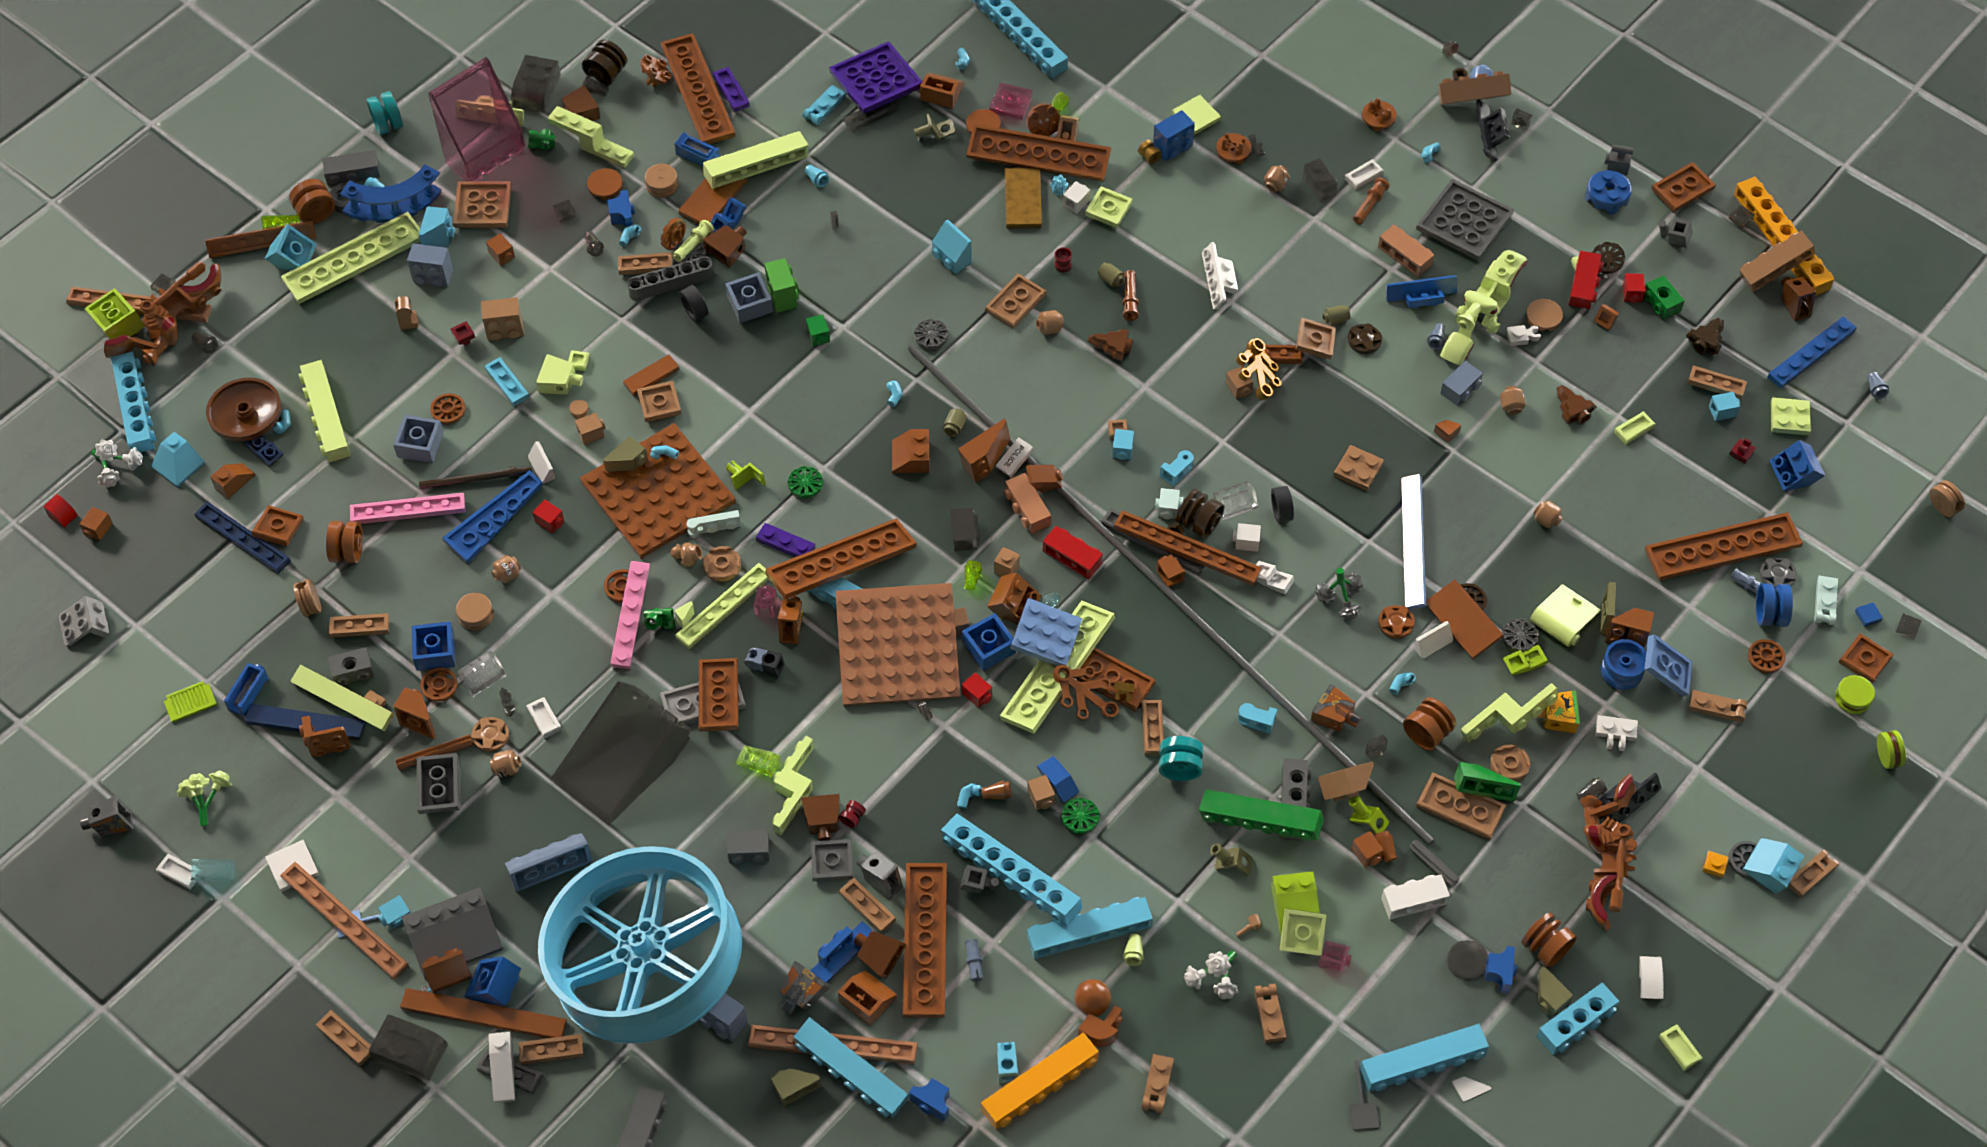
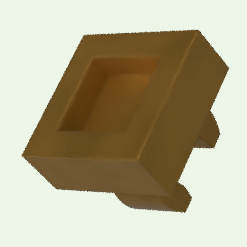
[1114,681,1135,702]

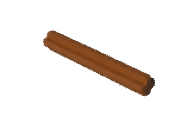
[395,735,473,770]

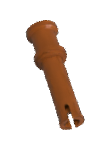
[1353,177,1390,224]
[1122,270,1139,321]

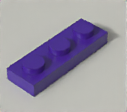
[713,67,750,112]
[756,523,816,557]

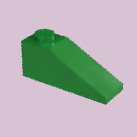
[1454,762,1521,802]

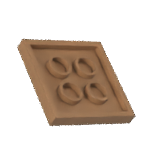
[453,181,512,228]

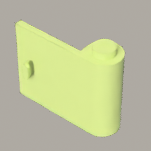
[1530,584,1600,647]

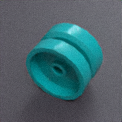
[366,91,403,135]
[1159,736,1203,781]

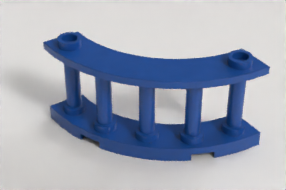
[340,164,442,223]

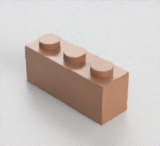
[1378,225,1435,277]
[1004,473,1051,534]

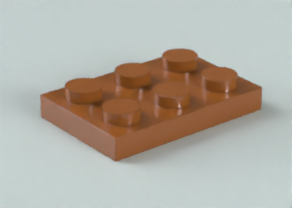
[1651,162,1716,212]

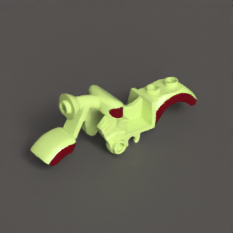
[1440,250,1527,365]

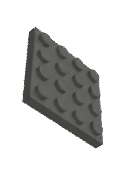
[1416,179,1514,261]

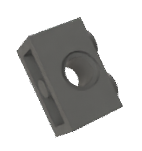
[328,647,374,685]

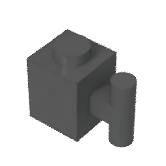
[1604,144,1634,175]
[1659,218,1693,248]
[960,865,999,894]

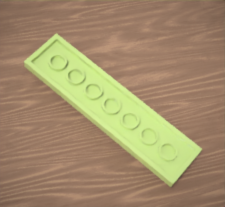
[281,212,420,304]
[1000,600,1115,734]

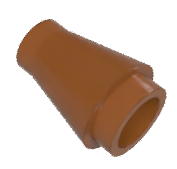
[982,780,1012,800]
[1374,831,1397,863]

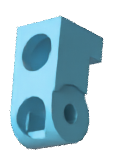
[1160,450,1194,487]
[1238,703,1277,734]
[997,1042,1018,1084]

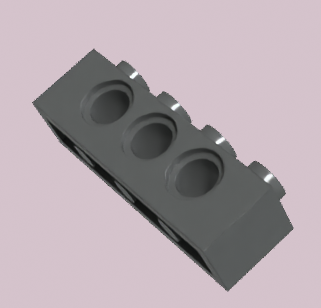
[1279,758,1311,840]

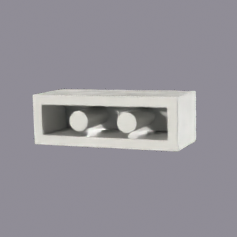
[1381,875,1450,920]

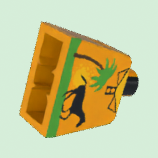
[1537,691,1580,733]

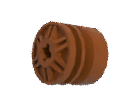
[1403,697,1457,751]
[1521,912,1577,968]

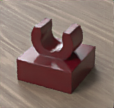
[450,321,476,346]
[1729,438,1756,464]

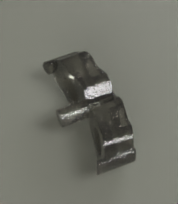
[1248,134,1265,157]
[499,688,515,717]

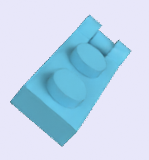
[802,85,846,125]

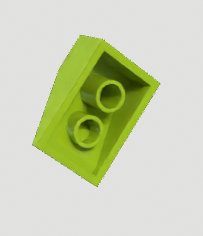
[84,288,145,339]
[1271,871,1320,937]

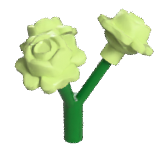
[177,771,232,826]

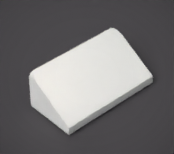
[528,441,555,484]
[1414,621,1453,659]

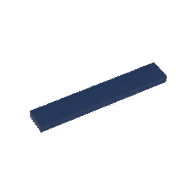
[194,501,291,574]
[245,704,366,740]

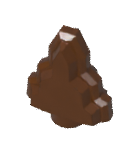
[1088,329,1133,361]
[1556,385,1597,424]

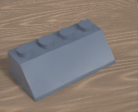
[505,833,592,892]

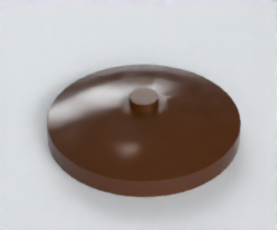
[206,377,282,441]

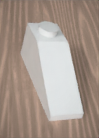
[489,1032,515,1103]

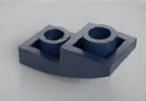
[244,435,284,466]

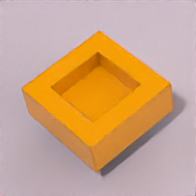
[1703,851,1729,878]

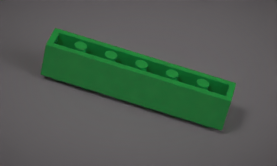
[1199,789,1324,841]

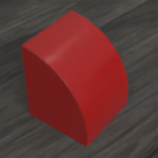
[43,494,78,528]

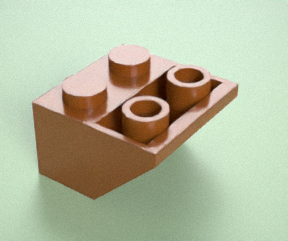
[920,73,965,109]
[987,573,1042,624]
[1605,608,1654,648]
[422,948,472,993]
[838,971,897,1026]

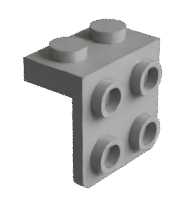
[59,596,109,646]

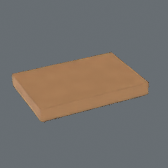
[985,273,1047,329]

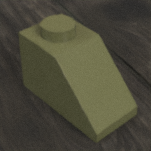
[603,436,647,472]
[1537,966,1573,1019]
[771,1068,821,1107]

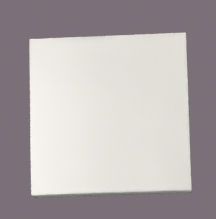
[266,840,319,892]

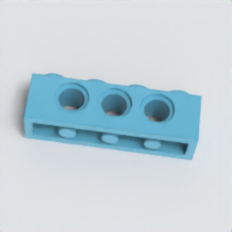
[1536,983,1619,1055]

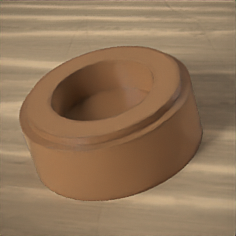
[569,400,589,418]

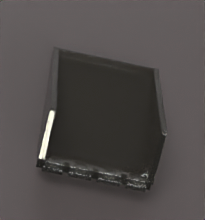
[551,681,692,825]

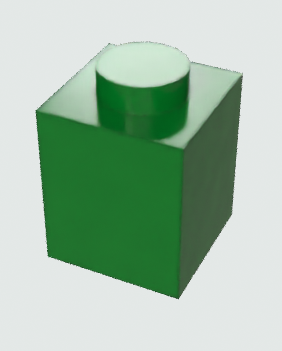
[806,314,830,346]

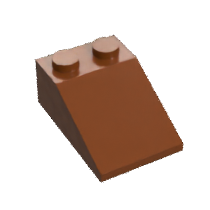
[958,418,1011,483]

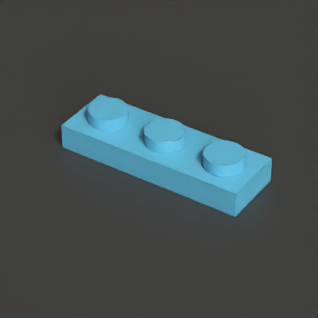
[484,357,530,406]

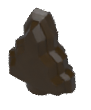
[1686,317,1724,355]

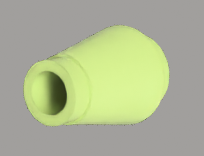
[1123,934,1144,966]

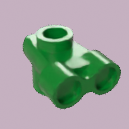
[528,129,556,150]
[644,608,676,630]

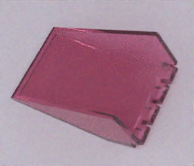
[428,57,526,181]

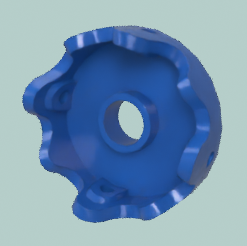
[1585,170,1632,215]

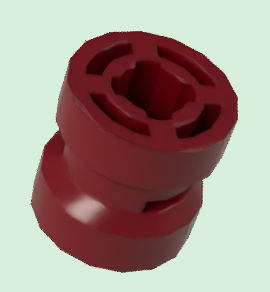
[1054,247,1072,273]
[839,800,866,828]

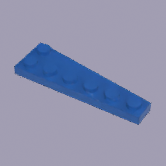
[442,470,543,564]

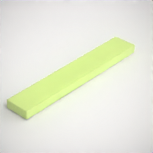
[675,563,769,649]
[290,665,394,731]

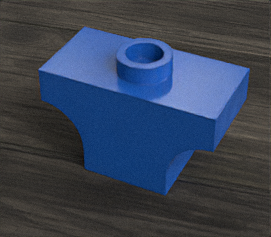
[608,190,635,228]
[1485,946,1517,993]
[909,1078,950,1122]

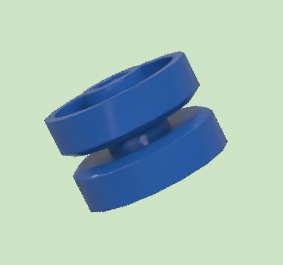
[1756,583,1793,627]
[1601,639,1646,690]

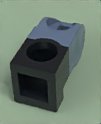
[744,647,785,678]

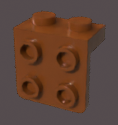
[299,716,351,757]

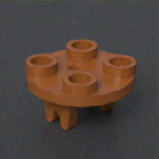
[640,54,672,87]
[1361,97,1397,132]
[1027,103,1060,137]
[1216,133,1251,164]

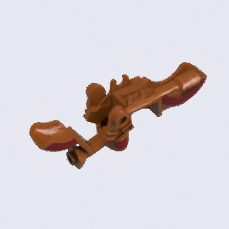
[104,262,222,367]
[1580,774,1637,931]

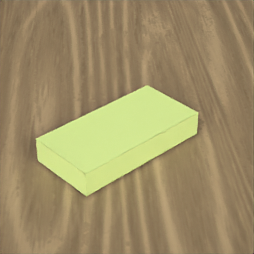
[1614,411,1655,445]
[1659,1025,1702,1071]

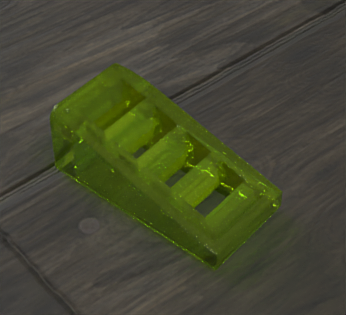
[261,215,300,229]
[736,745,781,777]

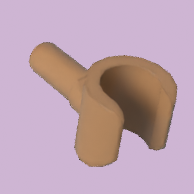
[1235,914,1261,938]

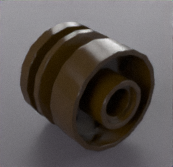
[581,39,628,86]
[1176,489,1225,539]

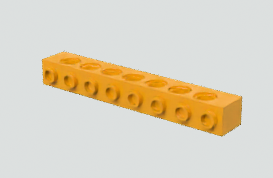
[1734,177,1834,296]

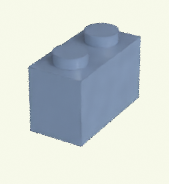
[1440,361,1483,406]

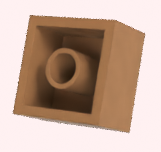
[481,297,524,340]

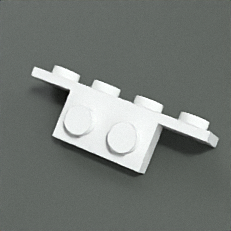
[1202,242,1238,310]

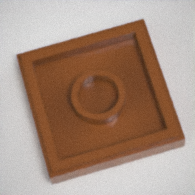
[252,505,304,547]
[1838,633,1894,684]

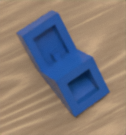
[711,198,747,233]
[1037,756,1079,803]

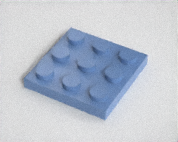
[1010,598,1083,666]

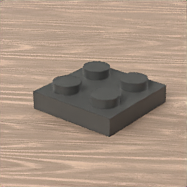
[811,839,853,882]

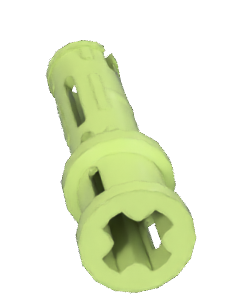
[672,220,714,262]

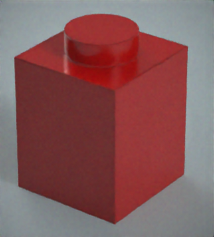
[1622,273,1645,303]
[532,500,564,533]
[962,672,992,708]

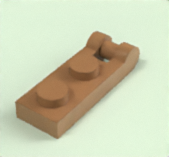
[1689,690,1748,722]
[1788,849,1840,898]
[1254,984,1286,1043]
[1141,1054,1174,1114]

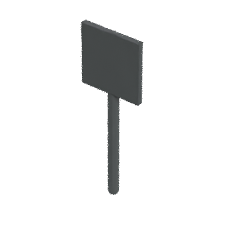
[1350,1059,1379,1130]

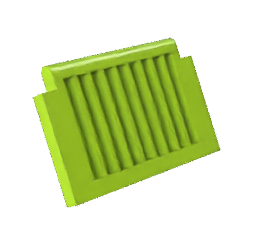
[164,681,217,723]

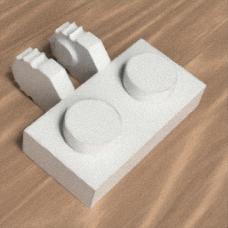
[1596,715,1638,751]

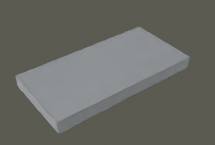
[660,682,746,729]

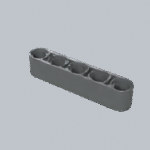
[627,257,714,301]

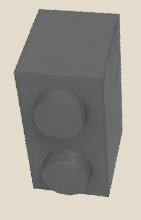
[727,830,769,864]

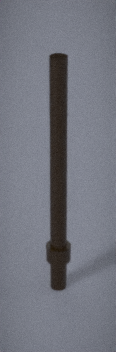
[419,466,532,489]

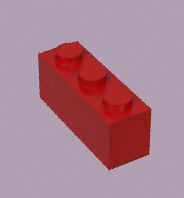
[1568,250,1603,309]
[1042,526,1103,579]

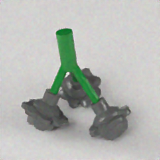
[1315,568,1363,620]

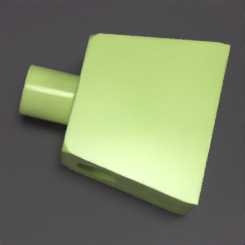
[536,354,583,394]

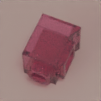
[753,585,777,617]
[1319,940,1352,972]

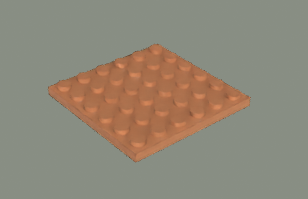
[835,583,961,706]

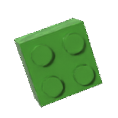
[764,258,799,313]

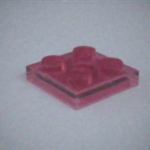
[989,82,1033,120]

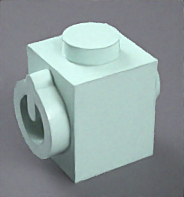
[1155,488,1183,519]

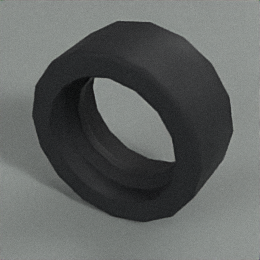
[679,285,709,322]
[1271,486,1294,523]

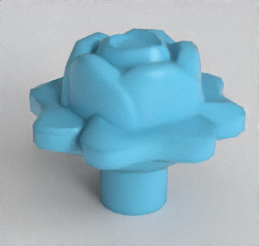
[1050,175,1069,196]

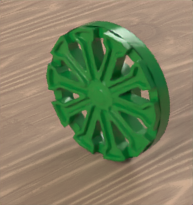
[788,466,823,498]
[1062,798,1099,834]

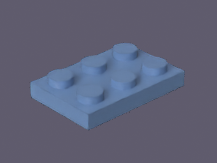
[1644,634,1692,697]

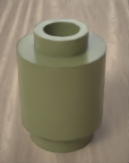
[1097,262,1124,288]
[1322,305,1351,326]
[943,409,967,437]

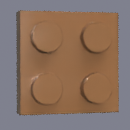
[1296,318,1336,360]
[637,381,682,422]
[1333,445,1384,491]

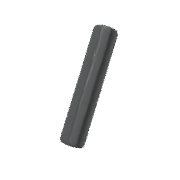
[1409,840,1460,887]

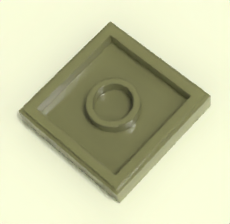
[1600,582,1616,635]

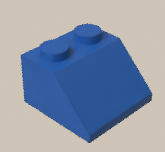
[464,956,522,1006]

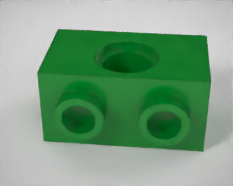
[1644,275,1685,320]

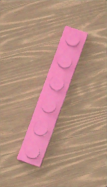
[350,493,466,524]
[610,561,650,670]

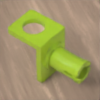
[726,461,767,490]
[1349,796,1389,834]

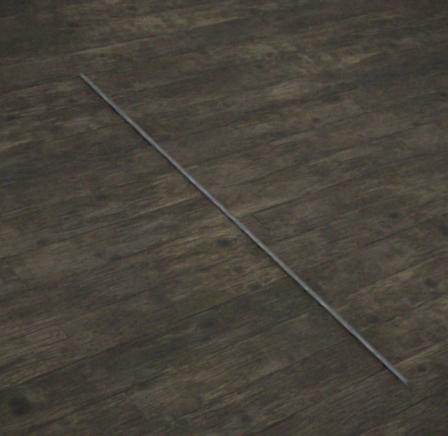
[908,344,1435,845]

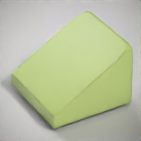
[675,602,694,628]

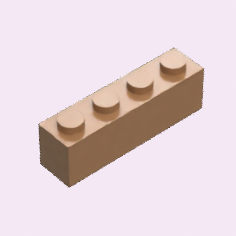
[1438,71,1512,105]
[1739,230,1815,293]

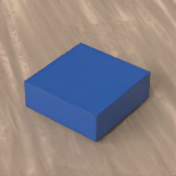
[1855,602,1883,627]

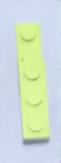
[548,106,634,168]
[1461,683,1558,743]
[772,736,814,836]

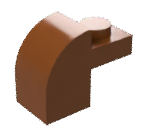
[1078,1005,1123,1047]

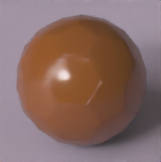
[1074,979,1111,1016]

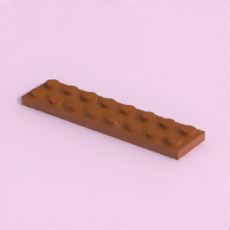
[660,33,736,144]
[967,124,1111,181]
[1644,512,1803,581]
[765,518,917,599]
[903,863,947,1018]

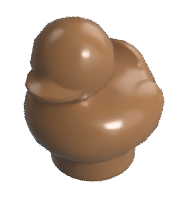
[671,543,702,567]

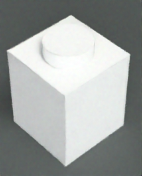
[1063,182,1090,214]
[1232,523,1261,552]

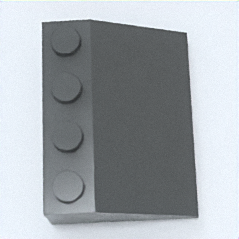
[402,887,503,979]

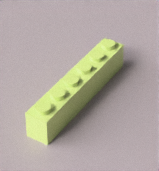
[703,131,808,189]
[299,360,351,462]

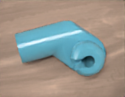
[955,48,970,70]
[1421,142,1441,163]
[619,224,641,247]
[886,380,902,407]
[272,409,291,434]
[650,445,679,459]
[1389,673,1416,695]
[957,783,982,808]

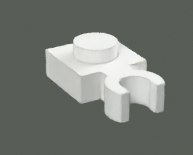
[1506,325,1541,346]

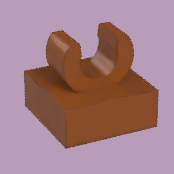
[1593,304,1619,330]

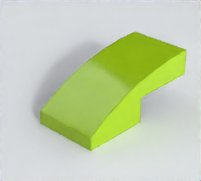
[1503,645,1548,675]

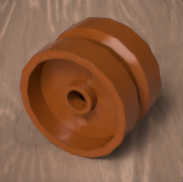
[289,179,336,224]
[326,521,363,564]

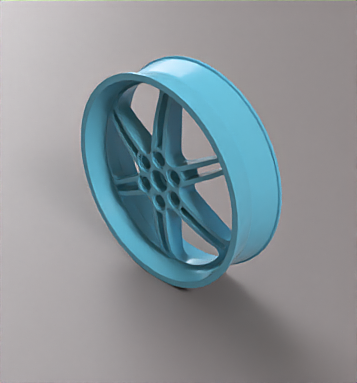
[538,846,742,1044]

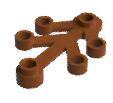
[1053,665,1119,721]

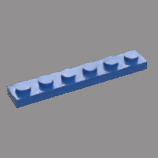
[1767,316,1857,389]

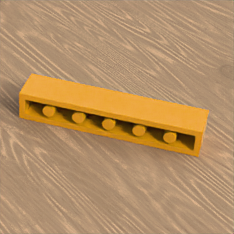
[981,1032,1099,1129]

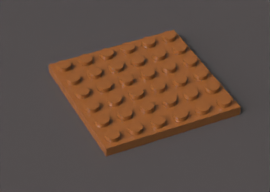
[579,423,736,559]

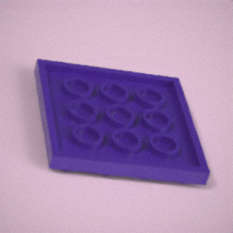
[829,41,922,114]

